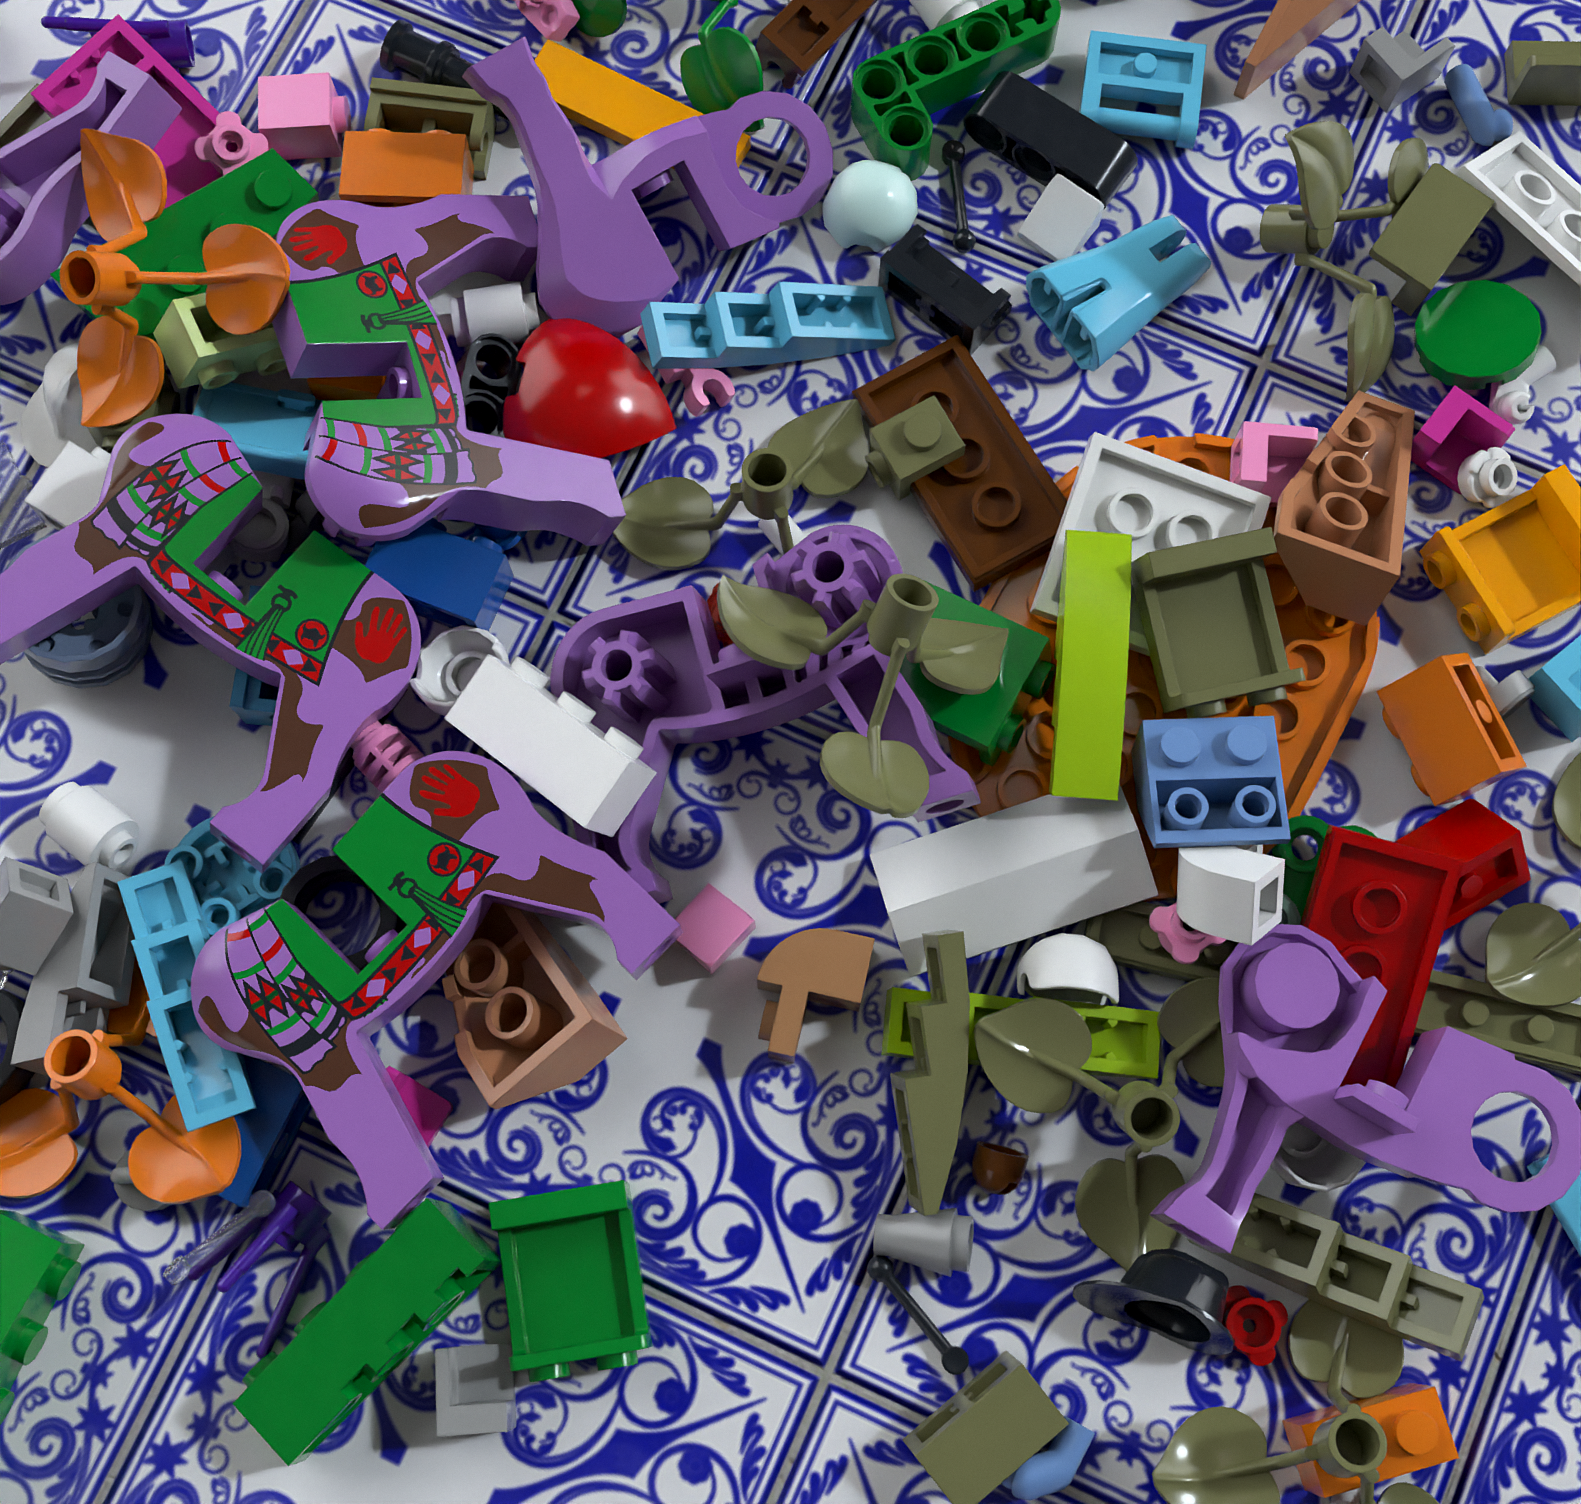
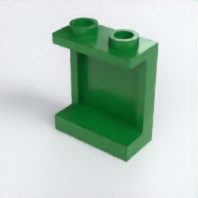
[900,581,1056,767]
[488,1180,652,1382]

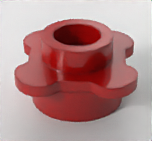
[1222,1285,1288,1366]

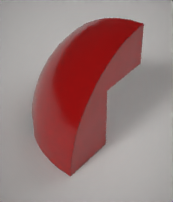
[503,318,677,458]

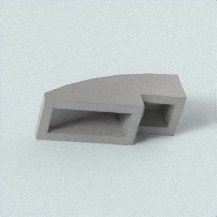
[11,862,135,1077]

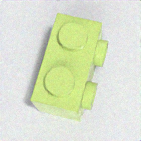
[153,293,287,389]

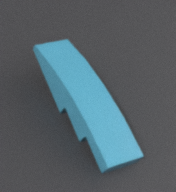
[640,282,896,369]
[117,860,257,1132]

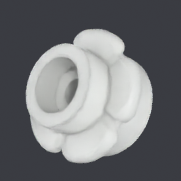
[1458,447,1517,508]

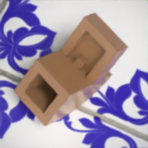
[757,928,875,1064]

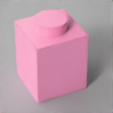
[258,72,351,160]

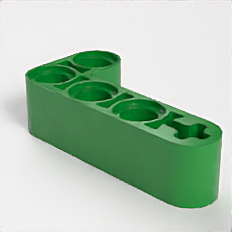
[851,0,1061,181]

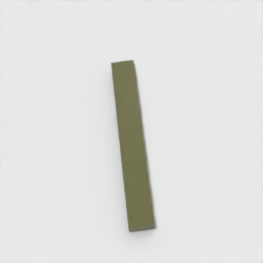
[1084,901,1581,1076]

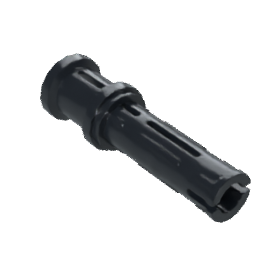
[379,19,509,121]

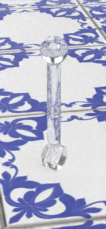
[163,1190,276,1286]

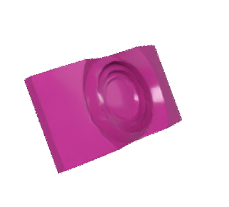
[30,14,238,209]

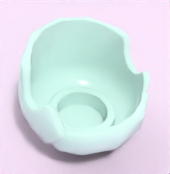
[822,160,918,252]

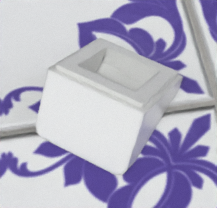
[1017,174,1104,262]

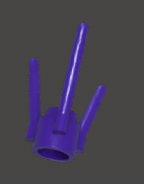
[41,16,195,75]
[187,1180,332,1359]

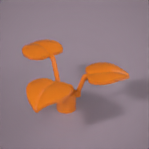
[60,128,290,427]
[0,954,241,1204]

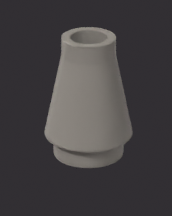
[873,1208,974,1277]

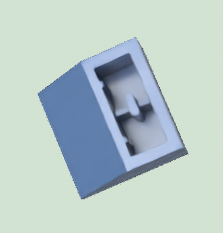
[1131,716,1291,848]

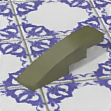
[890,930,970,1216]
[1186,1193,1484,1362]

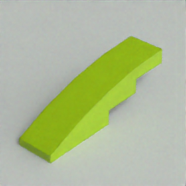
[1049,530,1132,801]
[881,987,1160,1079]

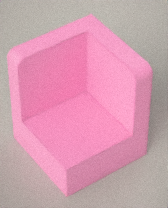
[1230,421,1318,507]

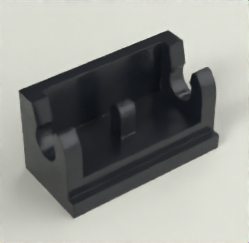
[878,224,1012,355]

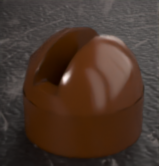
[972,1141,1029,1195]

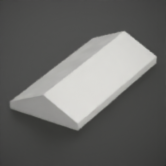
[1457,131,1581,287]
[870,783,1159,977]

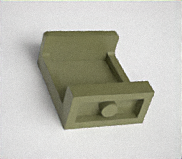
[1131,527,1306,719]

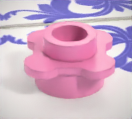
[195,111,269,176]
[1149,902,1226,964]

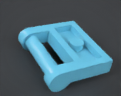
[1079,30,1207,149]

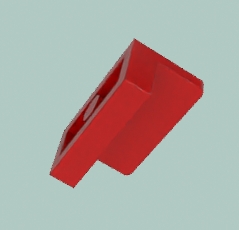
[1395,799,1531,931]

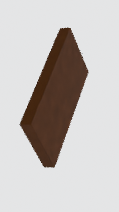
[852,335,1067,592]

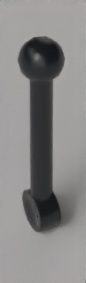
[941,140,976,253]
[867,1255,969,1375]

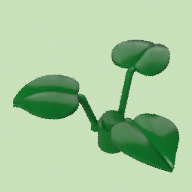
[572,0,765,132]

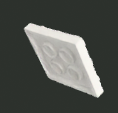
[1030,432,1272,656]

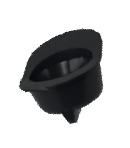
[1073,1248,1235,1355]

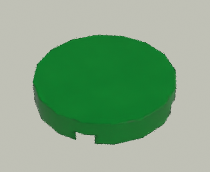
[1414,280,1542,390]

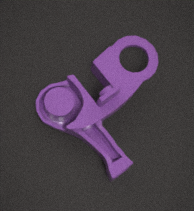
[462,36,833,338]
[1149,924,1581,1253]

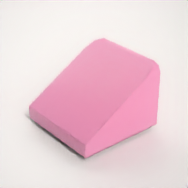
[675,883,756,974]

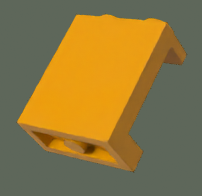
[1419,464,1581,655]

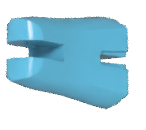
[1026,215,1211,372]

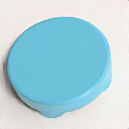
[165,816,301,938]

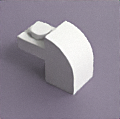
[1176,845,1285,946]

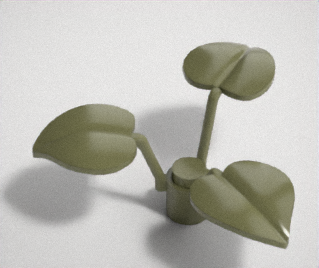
[1260,121,1429,402]
[612,399,869,570]
[717,574,1009,818]
[1485,752,1581,1008]
[974,977,1225,1272]
[1152,1299,1439,1504]

